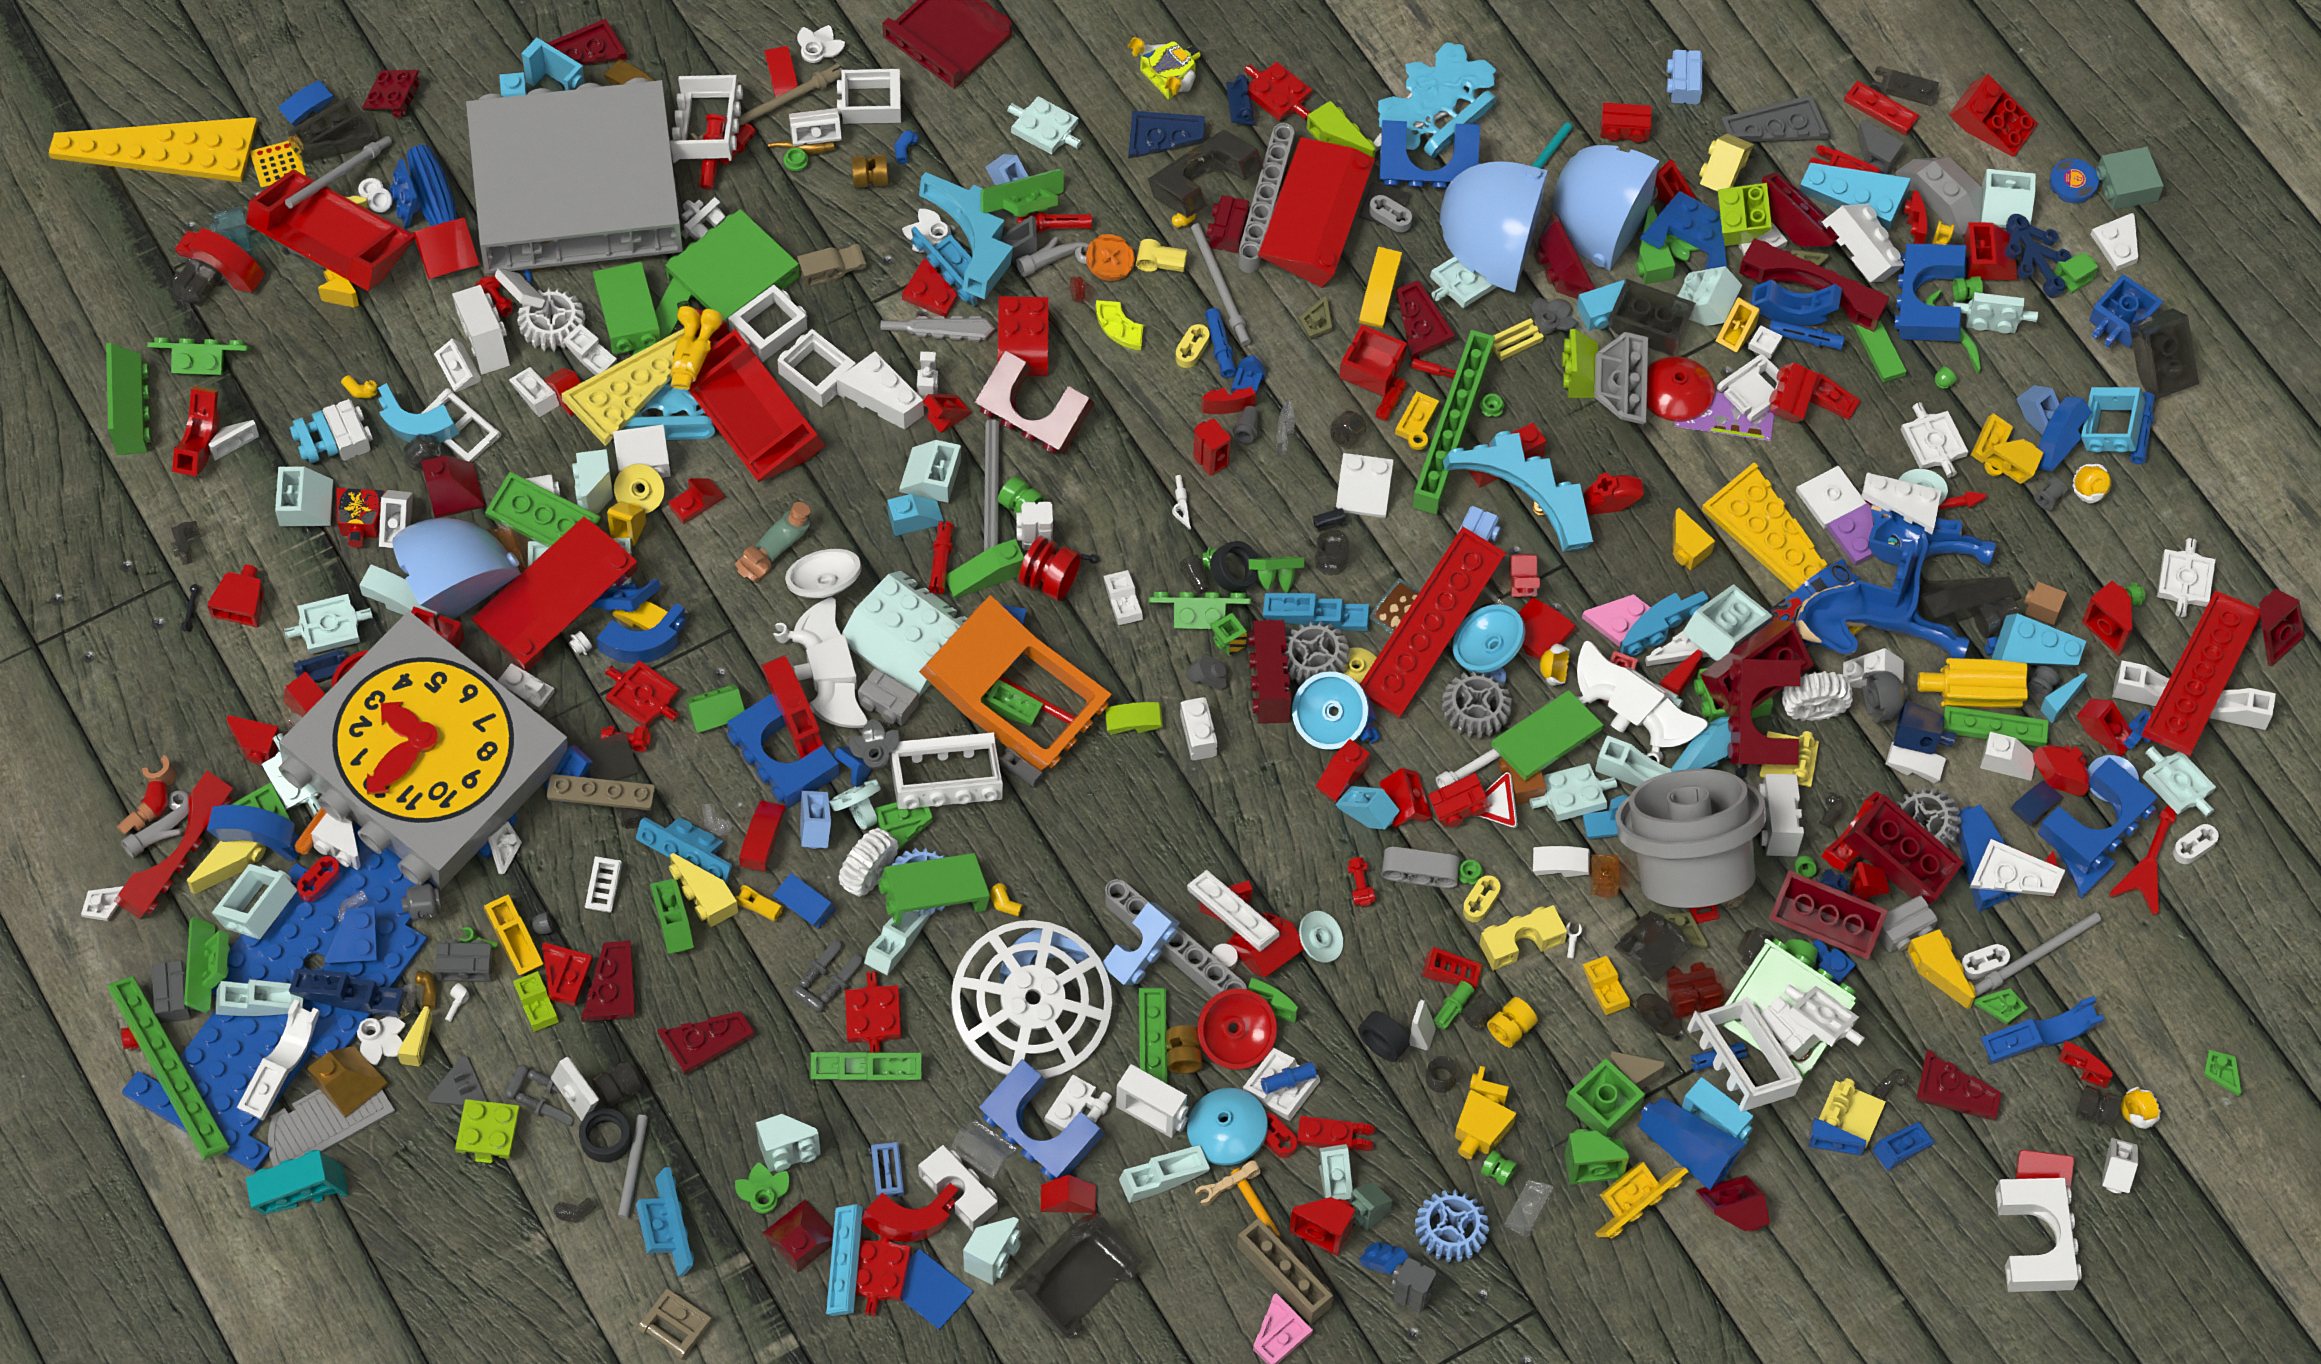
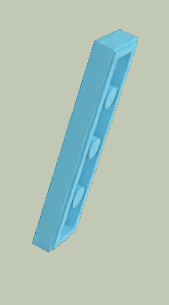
[826,1204,863,1316]

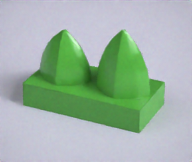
[1249,556,1304,593]

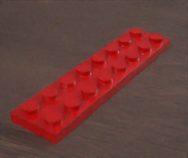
[1360,526,1506,719]
[2142,590,2261,756]

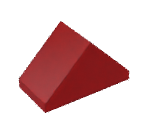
[1655,159,1696,205]
[543,368,581,417]
[1041,1175,1096,1213]

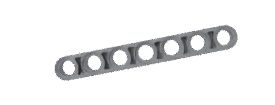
[1238,123,1294,273]
[1105,879,1247,997]

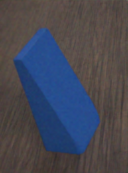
[1808,1118,1866,1156]
[1873,1121,1935,1170]

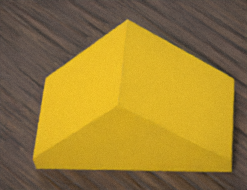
[1716,297,1760,353]

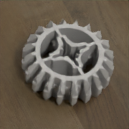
[1282,620,1350,685]
[1442,671,1512,739]
[1896,786,1962,848]

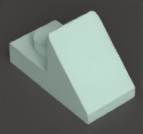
[1319,1144,1353,1200]

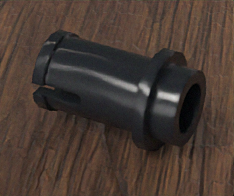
[1312,507,1346,531]

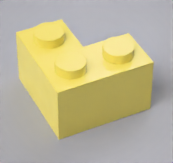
[1699,133,1754,191]

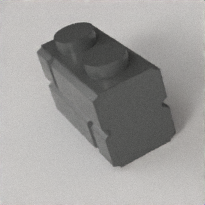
[435,939,494,982]
[151,960,194,1024]
[1390,1258,1436,1314]

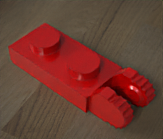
[1808,145,1880,173]
[1297,1116,1375,1151]

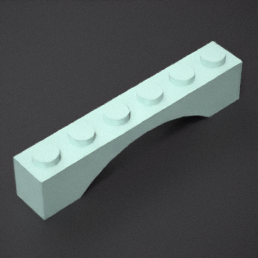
[1595,736,1671,787]

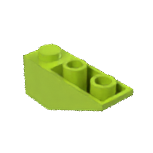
[1307,101,1376,163]

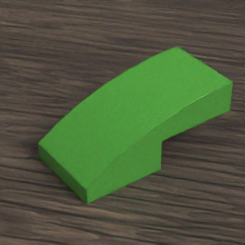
[1248,978,1298,1023]

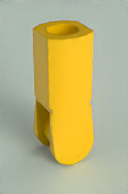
[1932,221,1954,245]
[734,885,783,922]

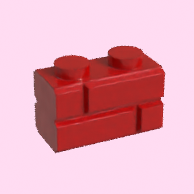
[1600,102,1651,142]
[1769,363,1818,423]
[1193,419,1231,476]
[1428,772,1491,828]

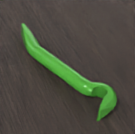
[1925,289,1980,374]

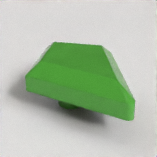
[1973,988,2028,1024]
[2203,1050,2241,1096]

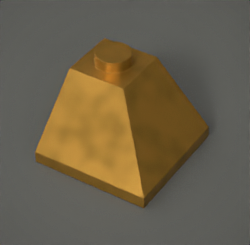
[308,1046,388,1118]

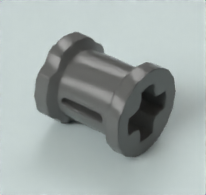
[2034,477,2068,510]

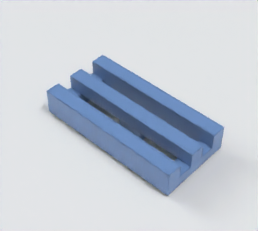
[871,1142,904,1197]

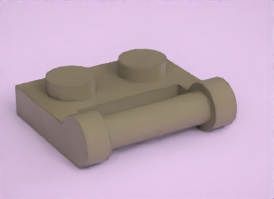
[637,1289,712,1360]

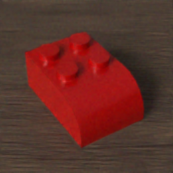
[998,296,1048,376]

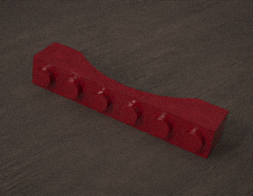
[1739,238,1889,332]

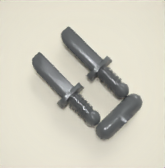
[792,939,862,1012]
[505,1064,573,1126]

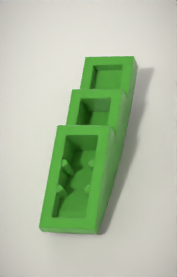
[981,679,1043,726]
[810,1052,921,1080]

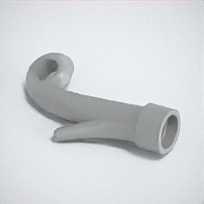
[1016,237,1089,277]
[121,790,189,858]

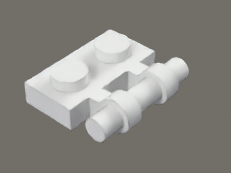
[1045,1075,1112,1131]

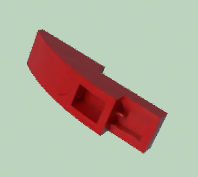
[761,655,823,760]

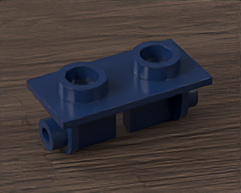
[1226,75,1255,125]
[293,648,346,682]

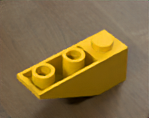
[1907,929,1976,1009]

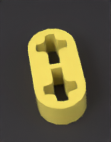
[1175,324,1210,368]
[1463,875,1500,922]

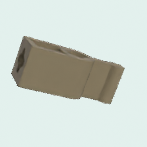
[797,244,866,288]

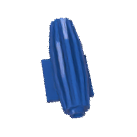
[389,144,457,228]

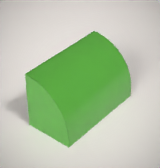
[685,684,745,733]

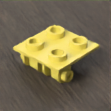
[1760,731,1819,787]
[1819,1078,1886,1148]

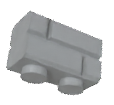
[858,669,919,726]
[1878,896,1938,952]

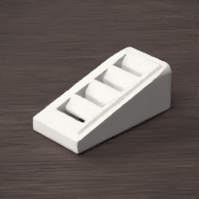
[585,856,622,913]

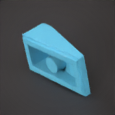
[2040,673,2087,723]

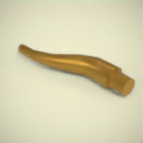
[767,141,834,155]

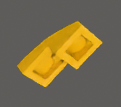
[612,601,668,630]
[1583,955,1630,1015]

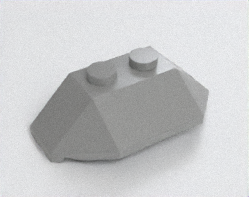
[1895,157,1983,238]
[1594,332,1648,425]

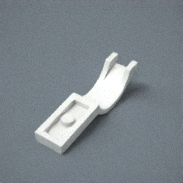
[237,999,320,1121]

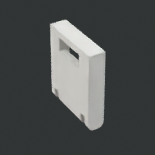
[1717,354,1779,422]

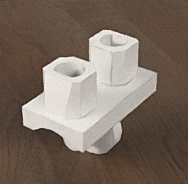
[681,197,726,241]

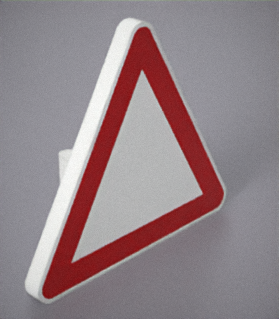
[1478,773,1518,828]

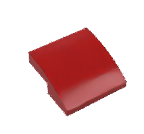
[413,217,479,280]
[1518,597,1576,660]

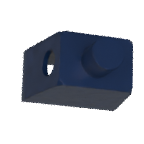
[1893,700,1957,754]

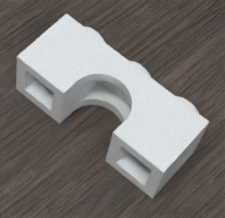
[918,1145,998,1232]

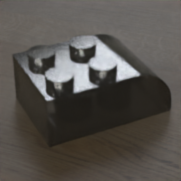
[1609,279,1696,357]
[2129,308,2199,400]

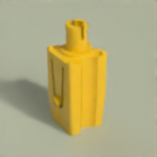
[1917,658,2027,709]

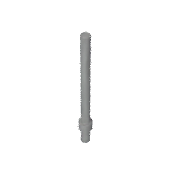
[285,136,392,208]
[1191,223,1251,346]
[1974,912,2101,998]

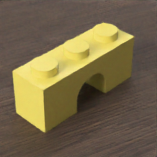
[1480,905,1567,970]

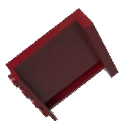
[882,0,1012,89]

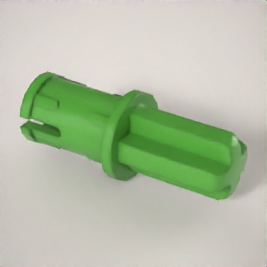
[1433,981,1474,1029]

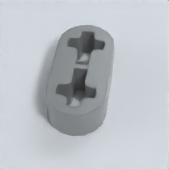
[1370,195,1412,232]

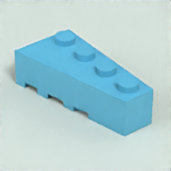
[1800,163,1911,230]

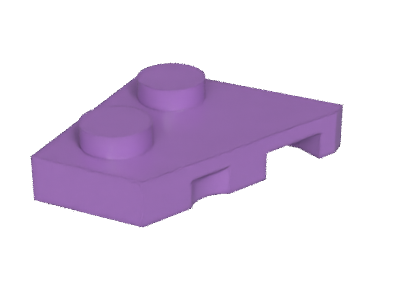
[1827,503,1875,566]

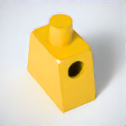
[1455,1090,1516,1159]

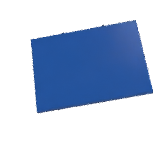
[902,1249,973,1330]

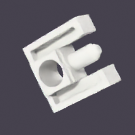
[917,352,938,407]

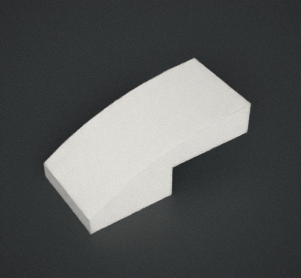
[563,324,617,375]
[1104,570,1143,625]
[1886,741,1946,784]
[1533,846,1590,877]

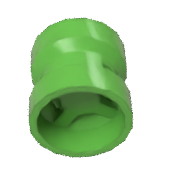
[1953,276,1983,302]
[1480,1150,1517,1187]

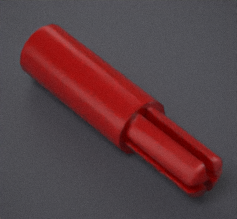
[1411,358,1457,378]

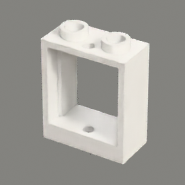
[837,69,901,124]
[728,285,807,362]
[778,329,856,408]
[1116,1064,1189,1138]

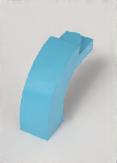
[378,383,460,445]

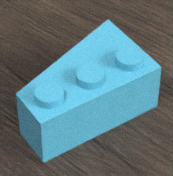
[1992,613,2086,667]

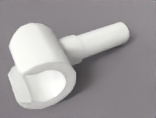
[1566,922,1583,959]
[445,983,469,1022]

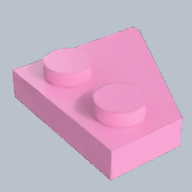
[1582,594,1651,647]
[1253,1293,1313,1364]

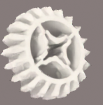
[517,287,586,352]
[1782,671,1853,721]
[839,828,898,897]

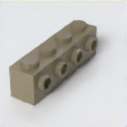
[1237,1218,1333,1324]

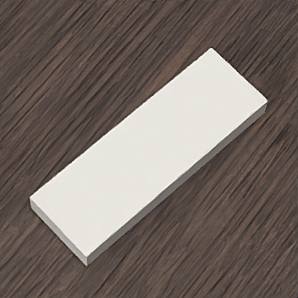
[495,268,545,308]

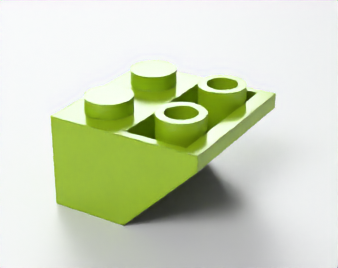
[1718,183,1772,246]
[1562,329,1598,398]

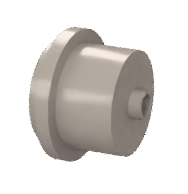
[1615,769,1766,908]

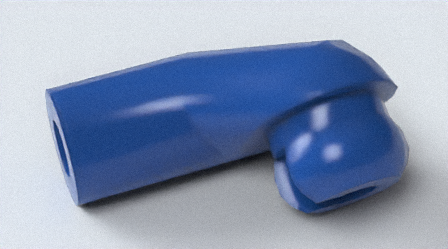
[894,130,918,164]

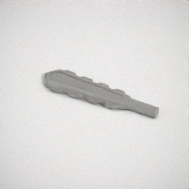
[881,316,995,342]

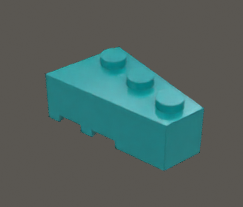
[246,1150,349,1215]

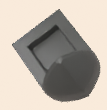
[1185,655,1227,690]

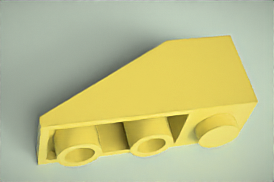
[669,853,738,928]

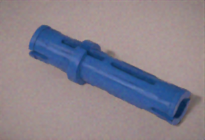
[1205,308,1237,378]
[1769,319,1845,351]
[2130,392,2155,464]

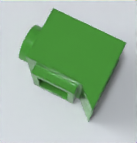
[2054,252,2098,294]

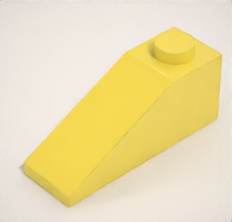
[187,840,266,894]

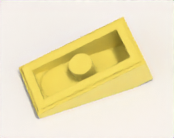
[398,1006,433,1067]

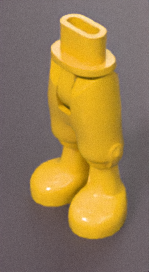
[670,306,723,390]

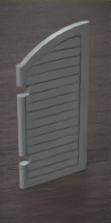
[268,1089,395,1167]

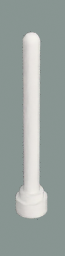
[1436,749,1500,789]

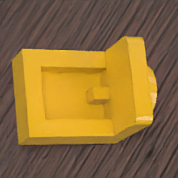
[1469,1066,1508,1106]

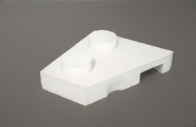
[2090,213,2138,272]

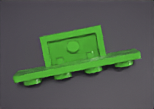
[981,169,1064,217]
[147,338,251,375]
[1148,592,1251,629]
[184,917,230,1013]

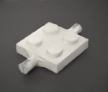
[1901,402,1968,478]
[2157,538,2215,617]
[1783,984,1865,1047]

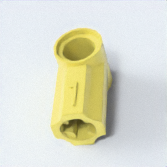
[1136,239,1187,272]

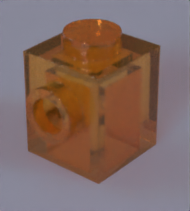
[1590,855,1620,897]

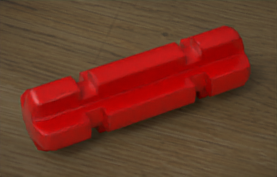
[1375,377,1406,421]

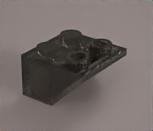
[1614,911,1693,983]

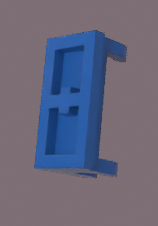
[773,873,836,929]

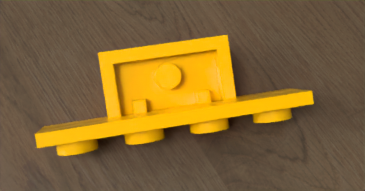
[1595,1162,1688,1238]

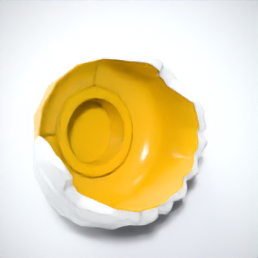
[2072,464,2112,503]
[1540,644,1570,686]
[2120,1087,2161,1129]

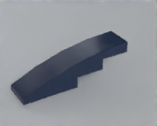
[289,969,406,1017]

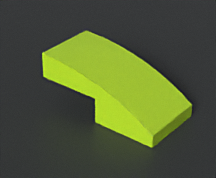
[1105,702,1163,735]
[513,971,559,1032]

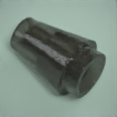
[1180,554,1211,594]

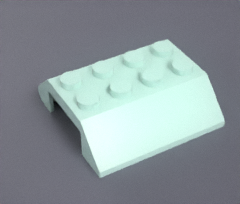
[841,571,968,697]

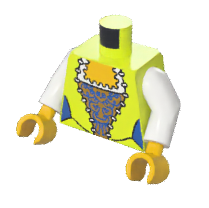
[1127,37,1200,100]

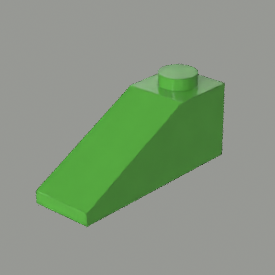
[1635,206,1675,285]
[946,539,1024,599]
[650,878,694,954]

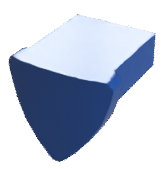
[1231,355,1266,398]
[833,746,872,787]

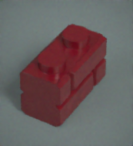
[1206,195,1250,253]

